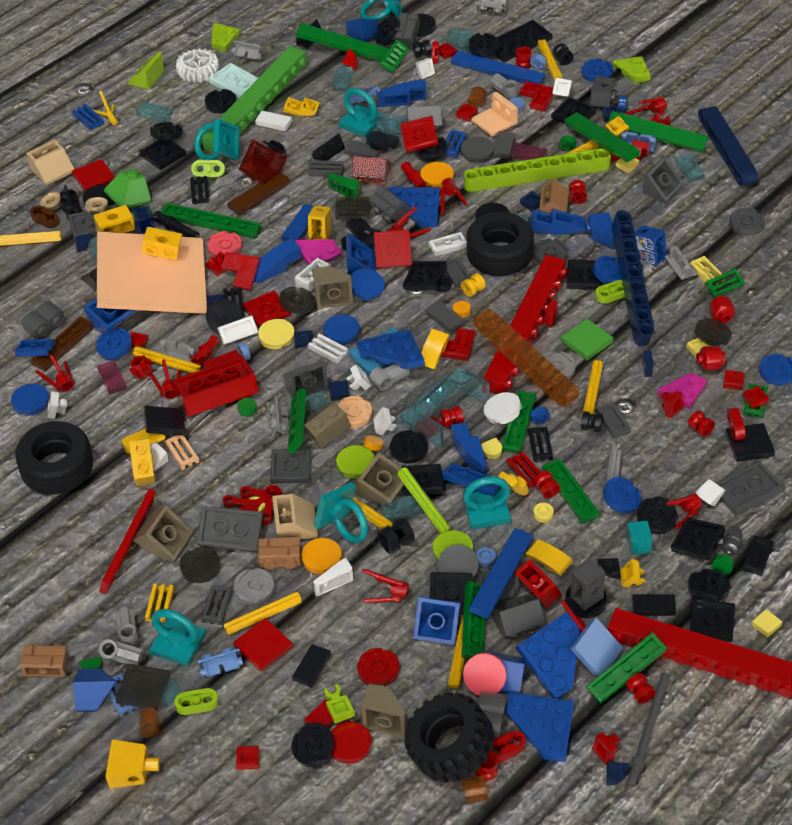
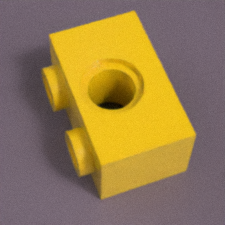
[93,205,135,233]
[142,227,182,261]
[129,439,156,486]

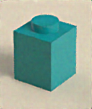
[626,521,653,555]

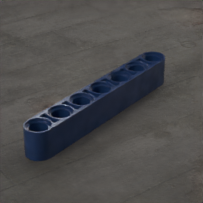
[698,106,758,187]

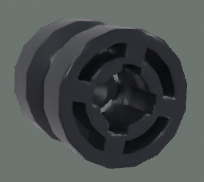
[412,40,431,58]
[553,43,574,65]
[581,411,603,433]

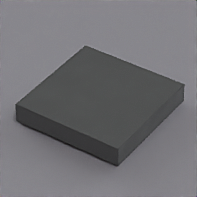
[270,448,311,484]

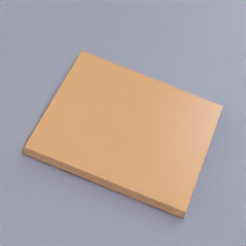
[97,231,207,314]

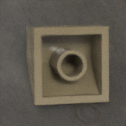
[312,266,353,309]
[304,401,351,449]
[355,452,404,504]
[133,505,194,562]
[361,684,406,739]

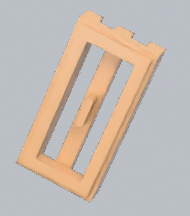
[165,435,199,470]

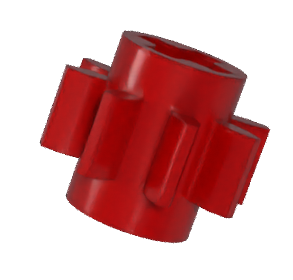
[129,355,153,379]

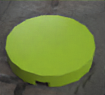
[336,445,375,479]
[433,530,473,560]

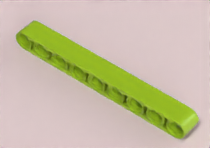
[464,148,611,192]

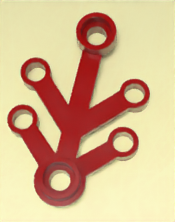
[223,485,283,525]

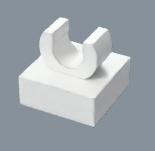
[415,58,435,79]
[552,78,573,98]
[347,365,371,390]
[47,392,67,419]
[373,407,397,435]

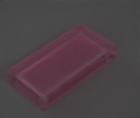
[510,142,547,160]
[97,360,127,395]

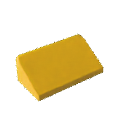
[121,429,165,454]

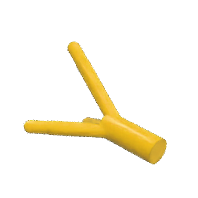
[93,90,118,126]

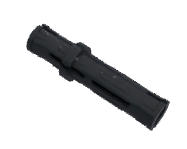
[153,211,200,238]

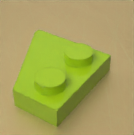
[211,23,240,52]
[612,56,651,83]

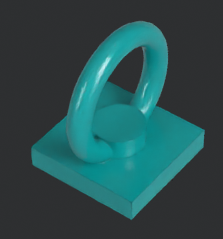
[360,0,403,21]
[339,88,384,137]
[194,119,240,160]
[463,476,511,530]
[314,482,368,544]
[149,609,207,666]

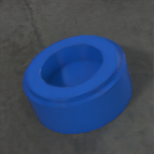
[619,95,628,112]
[530,407,550,424]

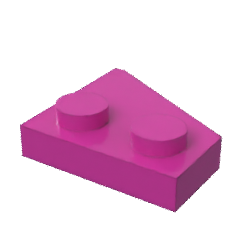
[295,239,342,268]
[657,373,708,409]

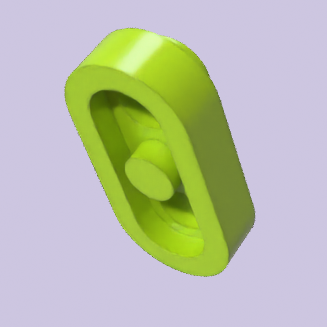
[191,160,226,177]
[595,280,625,304]
[174,688,219,715]

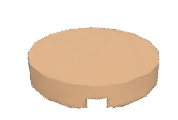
[338,396,372,429]

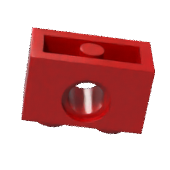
[514,559,562,609]

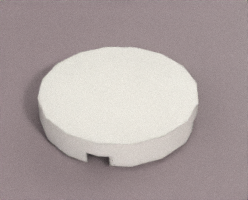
[483,392,522,424]

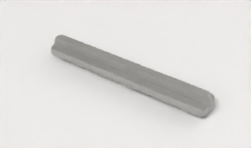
[603,448,622,514]

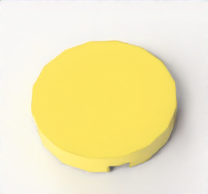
[258,319,295,349]

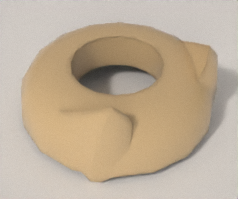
[40,192,61,209]
[85,197,108,213]

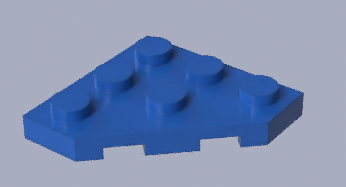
[388,187,440,227]
[356,329,425,369]
[516,612,580,699]
[506,692,574,762]

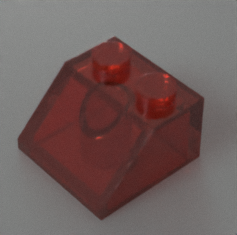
[239,139,288,184]
[351,156,391,183]

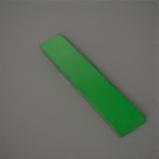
[296,23,389,62]
[607,111,709,153]
[564,113,640,163]
[161,203,262,239]

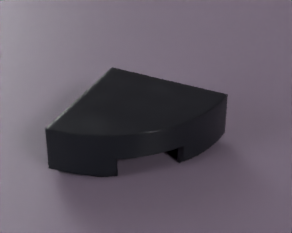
[597,558,620,579]

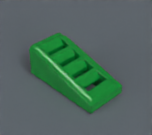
[379,40,409,74]
[328,173,361,201]

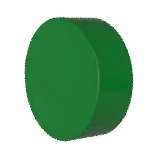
[559,135,577,151]
[237,398,257,417]
[712,554,734,574]

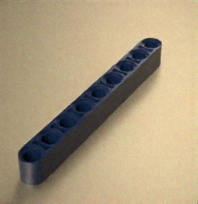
[612,210,654,347]

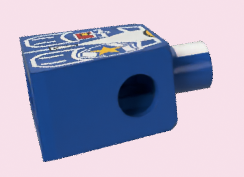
[635,226,667,267]

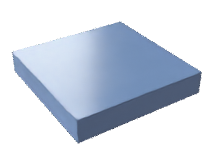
[570,618,623,678]

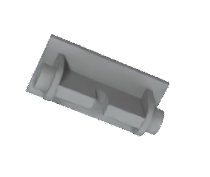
[474,0,507,13]
[231,40,266,61]
[664,246,697,280]
[159,338,198,363]
[268,395,289,436]

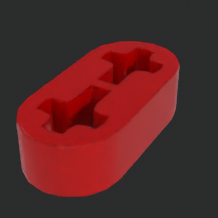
[727,407,745,440]
[492,731,525,763]

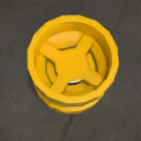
[461,273,486,297]

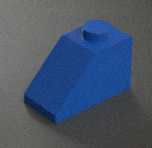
[585,212,615,249]

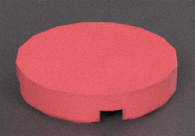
[207,231,242,257]
[463,652,507,696]

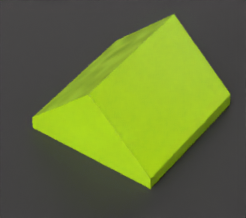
[127,51,164,90]

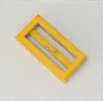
[145,584,174,623]

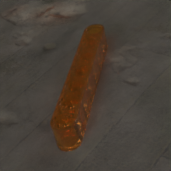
[472,308,580,407]

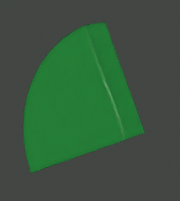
[80,657,103,669]

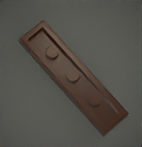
[227,171,290,215]
[31,317,94,372]

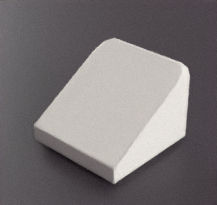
[151,442,169,471]
[696,479,725,507]

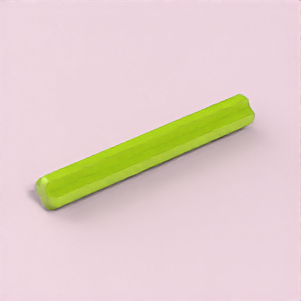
[397,467,450,534]

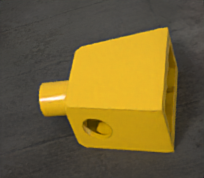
[308,206,332,240]
[105,740,160,788]

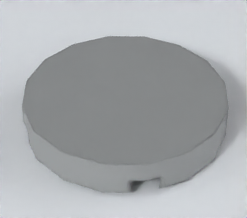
[538,351,576,383]
[233,568,275,605]

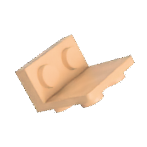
[472,92,518,137]

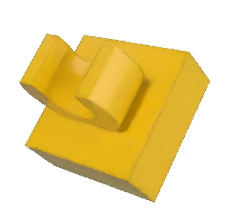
[605,116,629,137]
[620,559,645,588]

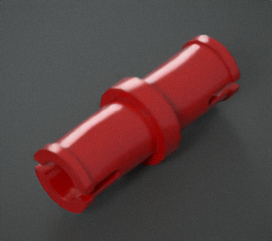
[401,161,427,187]
[190,335,221,365]

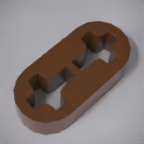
[30,205,59,228]

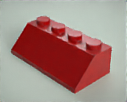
[172,356,259,417]

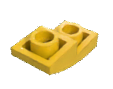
[283,97,320,116]
[421,329,450,370]
[498,471,529,495]
[526,539,573,576]

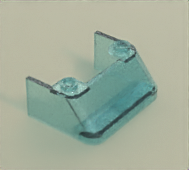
[400,368,489,448]

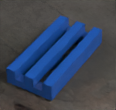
[72,104,104,130]
[443,130,467,158]
[14,339,55,356]

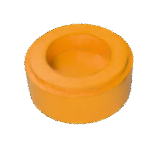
[453,301,471,318]
[363,436,384,451]

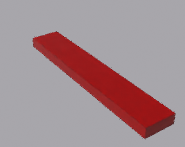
[99,489,156,594]

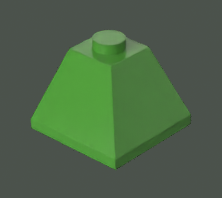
[104,169,151,208]

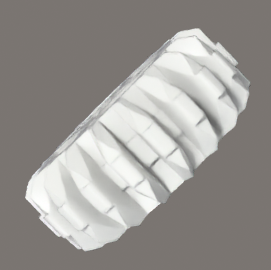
[176,48,219,83]

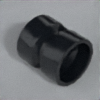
[377,518,415,554]

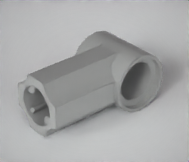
[490,73,518,101]
[369,364,409,391]
[115,607,139,647]
[99,639,144,667]

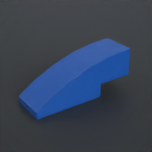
[378,79,426,107]
[529,209,585,234]
[254,238,302,284]
[451,422,487,475]

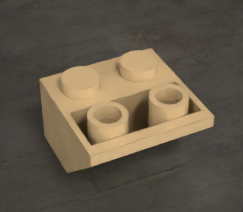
[26,140,75,185]
[272,494,318,540]

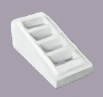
[295,258,331,293]
[313,558,353,596]

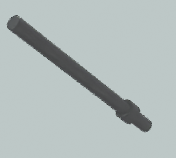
[627,673,670,785]

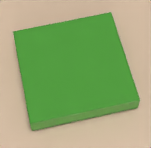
[561,319,614,361]

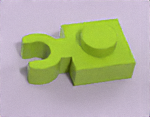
[324,684,355,724]

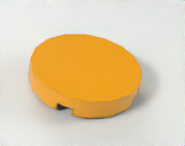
[420,162,454,188]
[301,538,342,575]

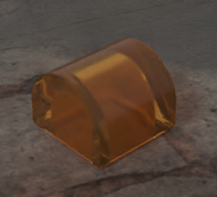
[467,86,487,107]
[139,707,161,738]
[460,776,488,804]

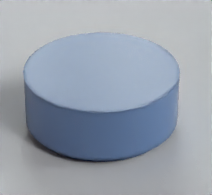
[530,54,547,70]
[509,97,525,112]
[237,343,251,361]
[476,547,496,568]

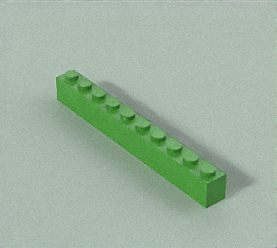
[202,46,307,153]

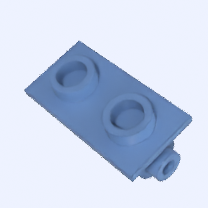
[621,131,657,152]
[198,647,243,678]

